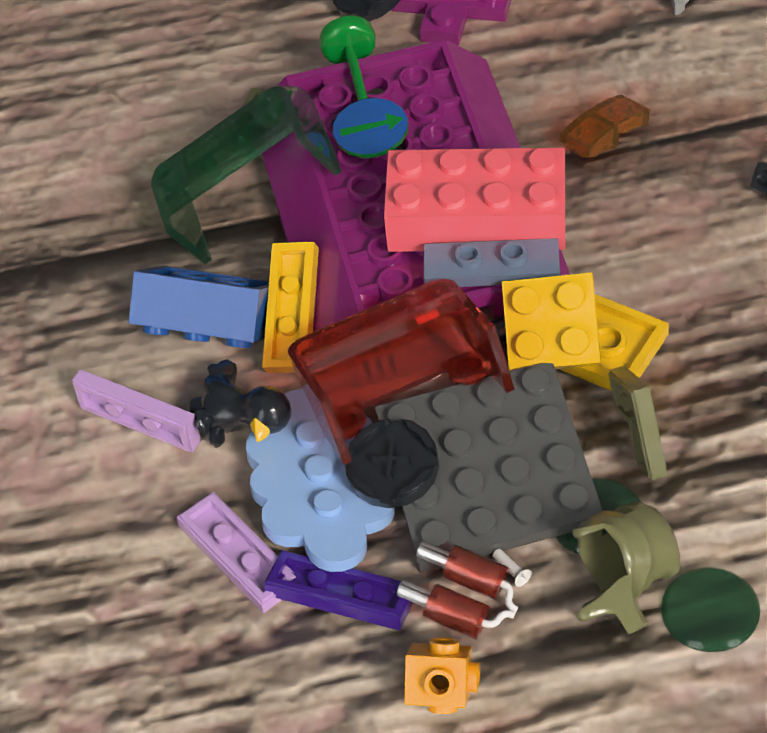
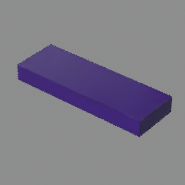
[264,550,413,631]

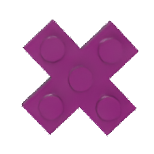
[391,0,512,45]

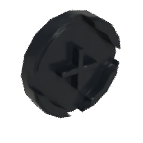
[345,419,440,508]

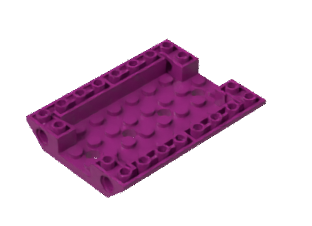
[251,39,570,364]

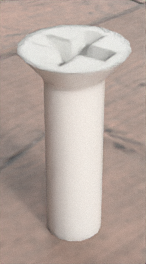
[492,549,532,587]

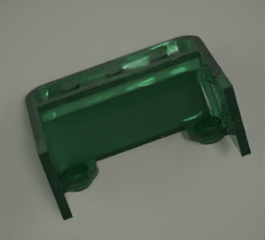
[151,85,342,264]

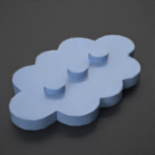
[246,388,395,572]

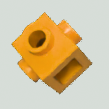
[404,637,480,714]

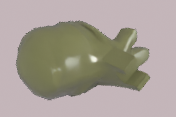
[572,501,680,634]

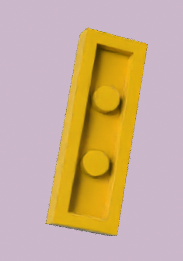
[262,242,319,373]

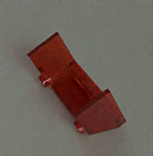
[288,279,515,465]

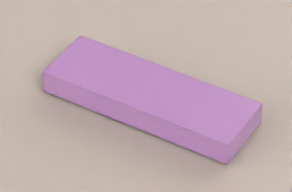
[72,369,201,452]
[176,492,296,614]

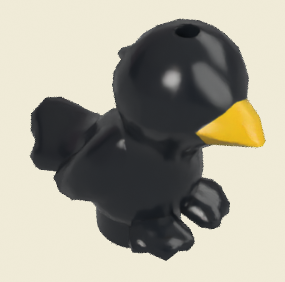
[189,359,292,448]

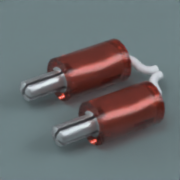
[397,541,518,640]

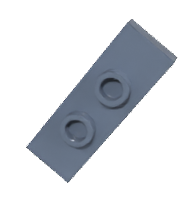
[424,238,560,288]

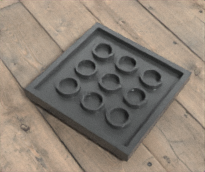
[375,363,603,572]

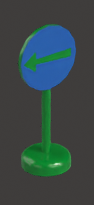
[319,15,408,158]

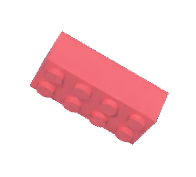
[384,148,565,252]

